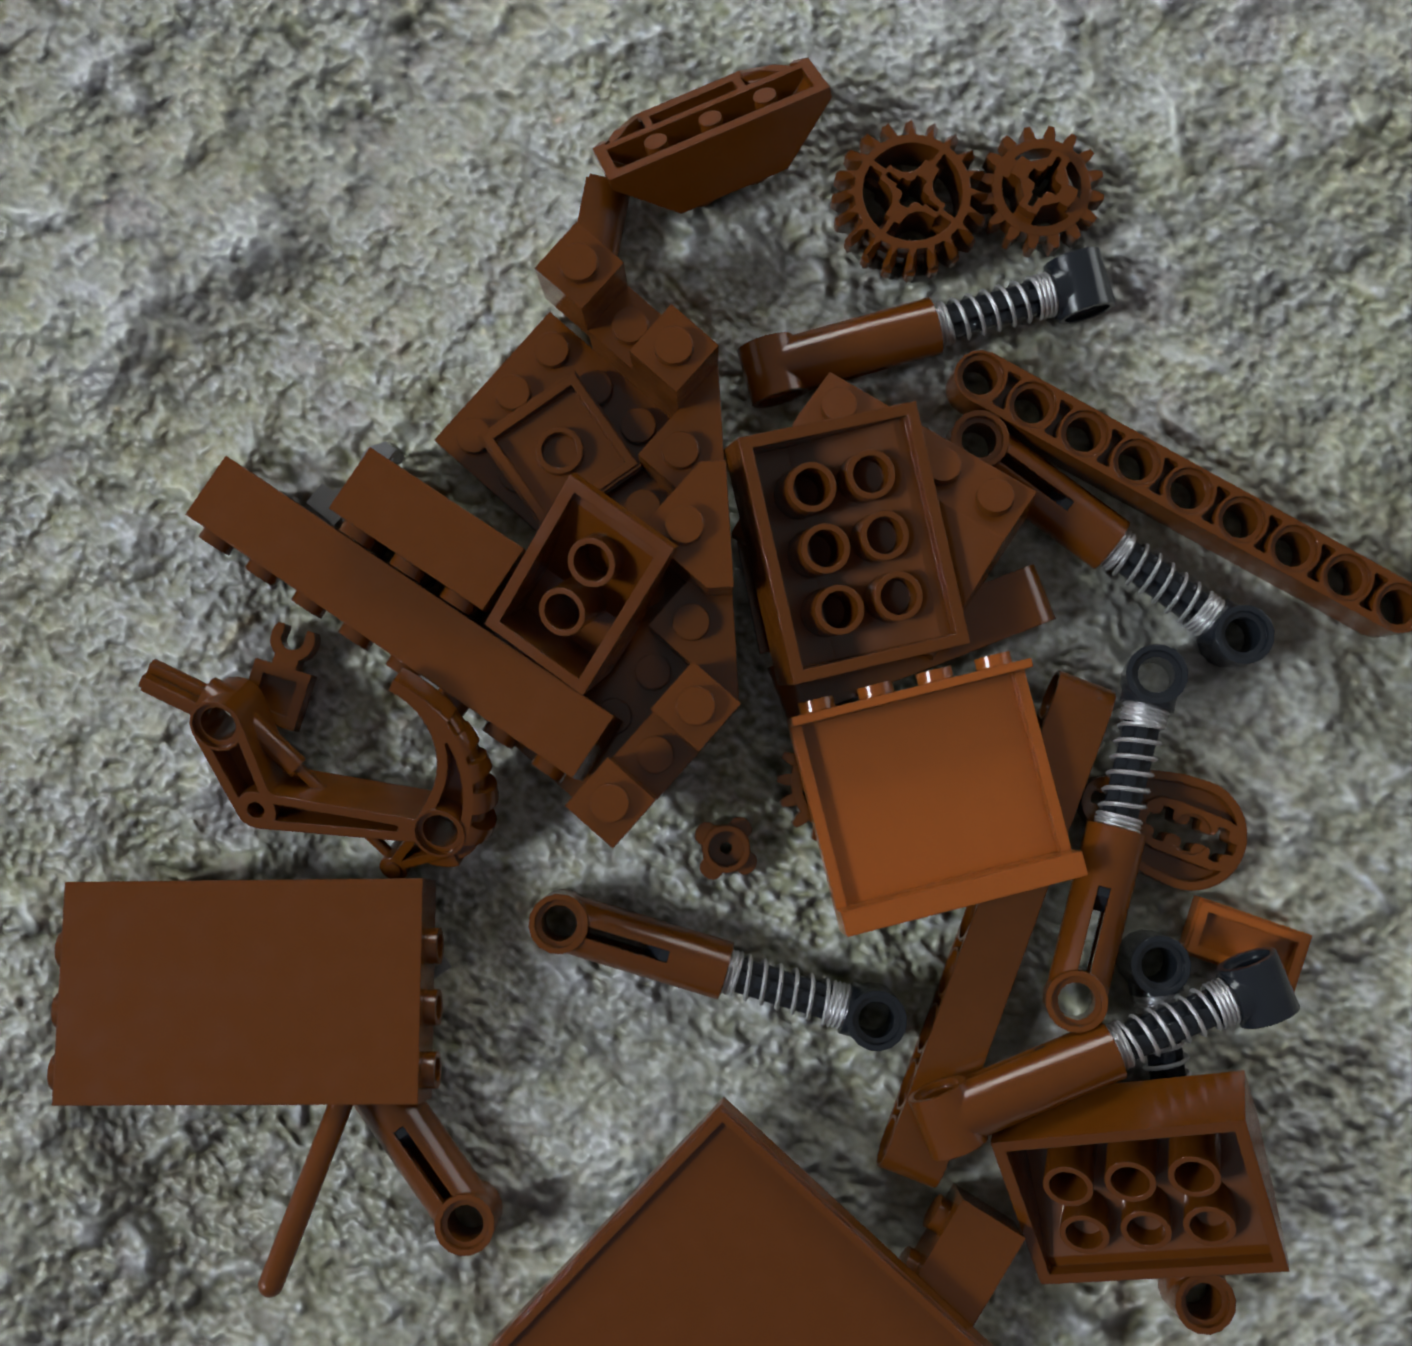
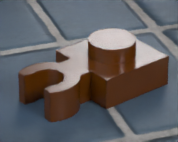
[249,622,321,732]

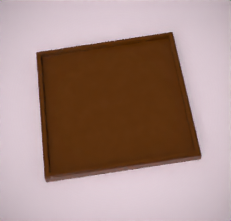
[488,1097,993,1346]

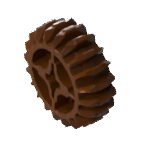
[830,119,988,283]

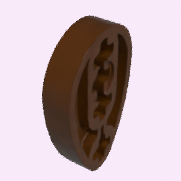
[1077,770,1247,891]

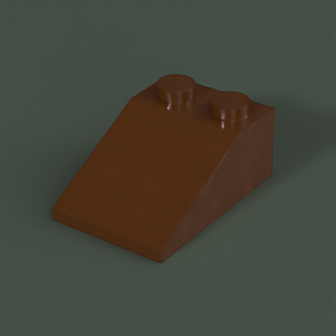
[485,472,678,695]

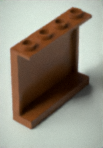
[786,651,1088,937]

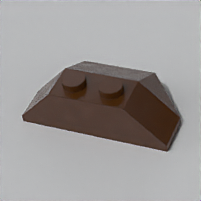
[592,57,832,214]

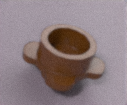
[695,817,757,880]

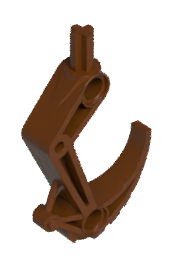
[139,659,499,879]

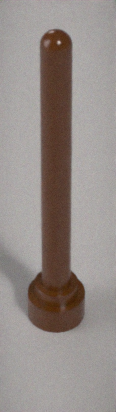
[258,1105,353,1298]

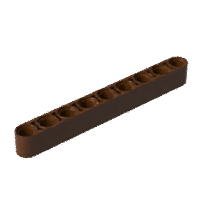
[946,350,1412,638]
[876,670,1116,1188]

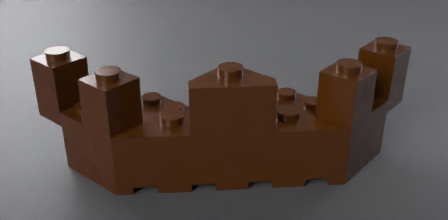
[434,222,741,848]

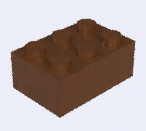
[329,447,526,622]

